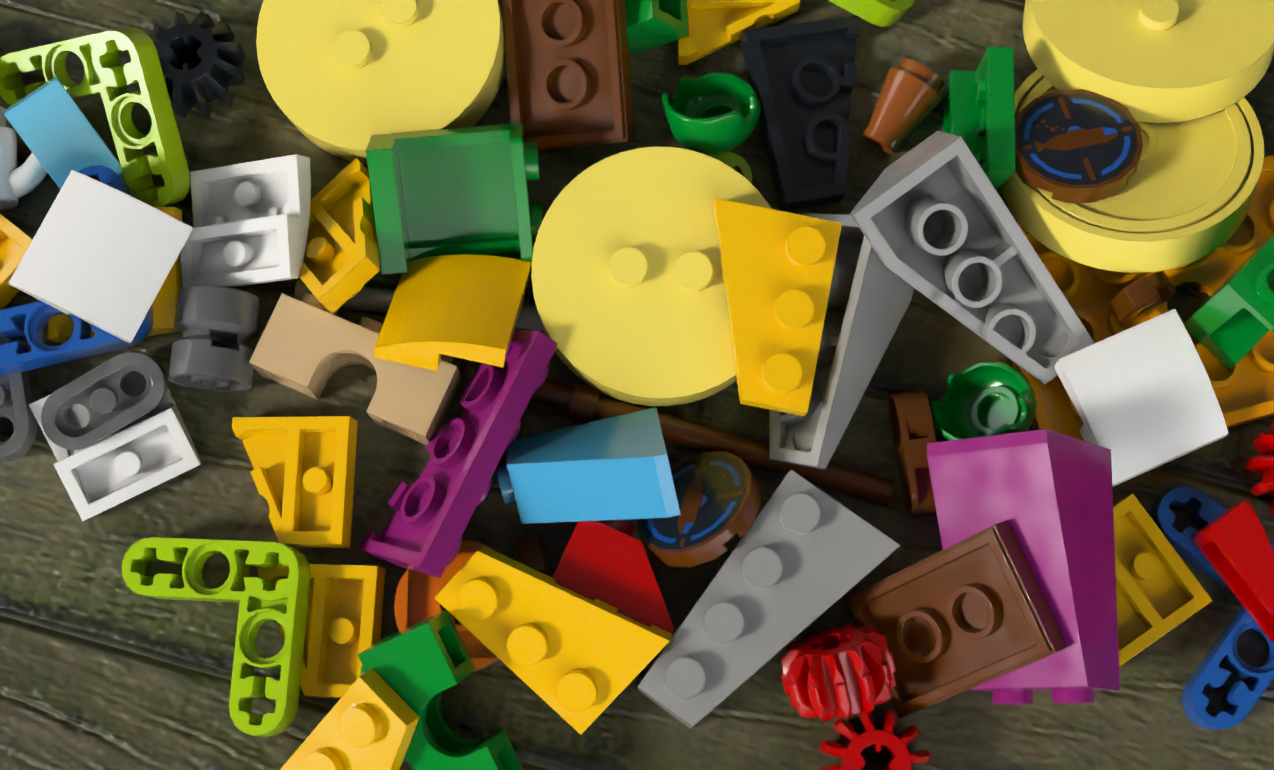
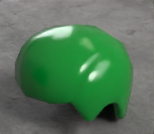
[662,72,761,156]
[930,361,1036,441]

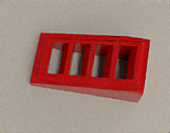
[1191,498,1274,641]

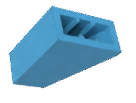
[497,407,681,524]

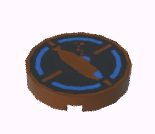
[1015,90,1143,203]
[636,451,761,567]

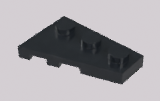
[740,16,861,211]

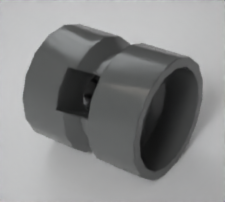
[168,286,262,392]

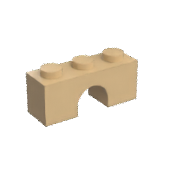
[249,293,463,445]

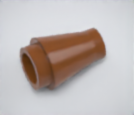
[862,58,945,155]

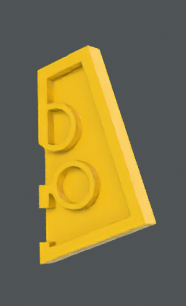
[712,198,842,416]
[435,546,673,735]
[280,668,420,770]

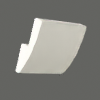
[180,154,311,288]
[8,170,193,344]
[1054,309,1229,487]
[29,348,202,521]

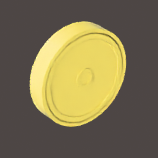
[256,0,506,165]
[1022,0,1274,123]
[1000,69,1264,273]
[531,147,771,406]

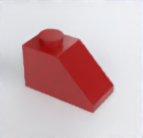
[552,520,675,646]

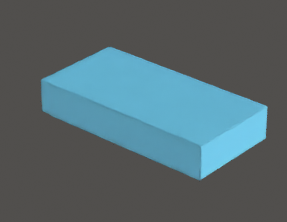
[3,77,125,190]

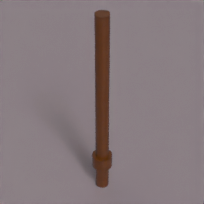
[530,379,894,505]

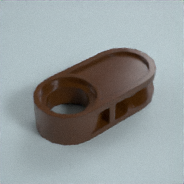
[889,390,937,518]

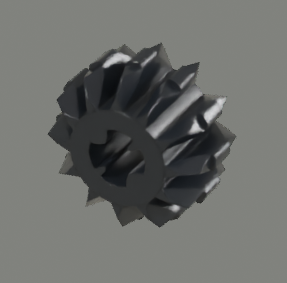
[153,10,246,118]

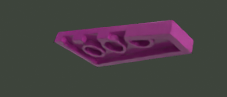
[357,329,558,578]

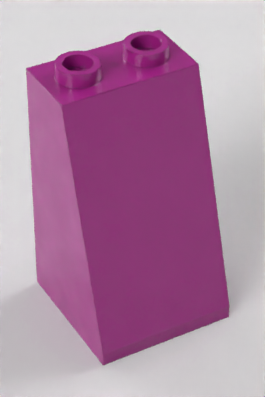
[927,429,1120,705]

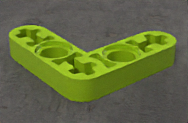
[0,27,191,207]
[121,537,311,737]

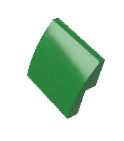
[942,46,1015,190]

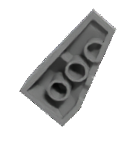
[850,131,1095,384]
[769,213,914,469]

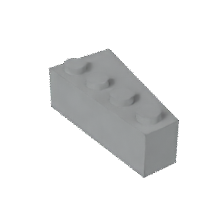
[638,470,900,729]

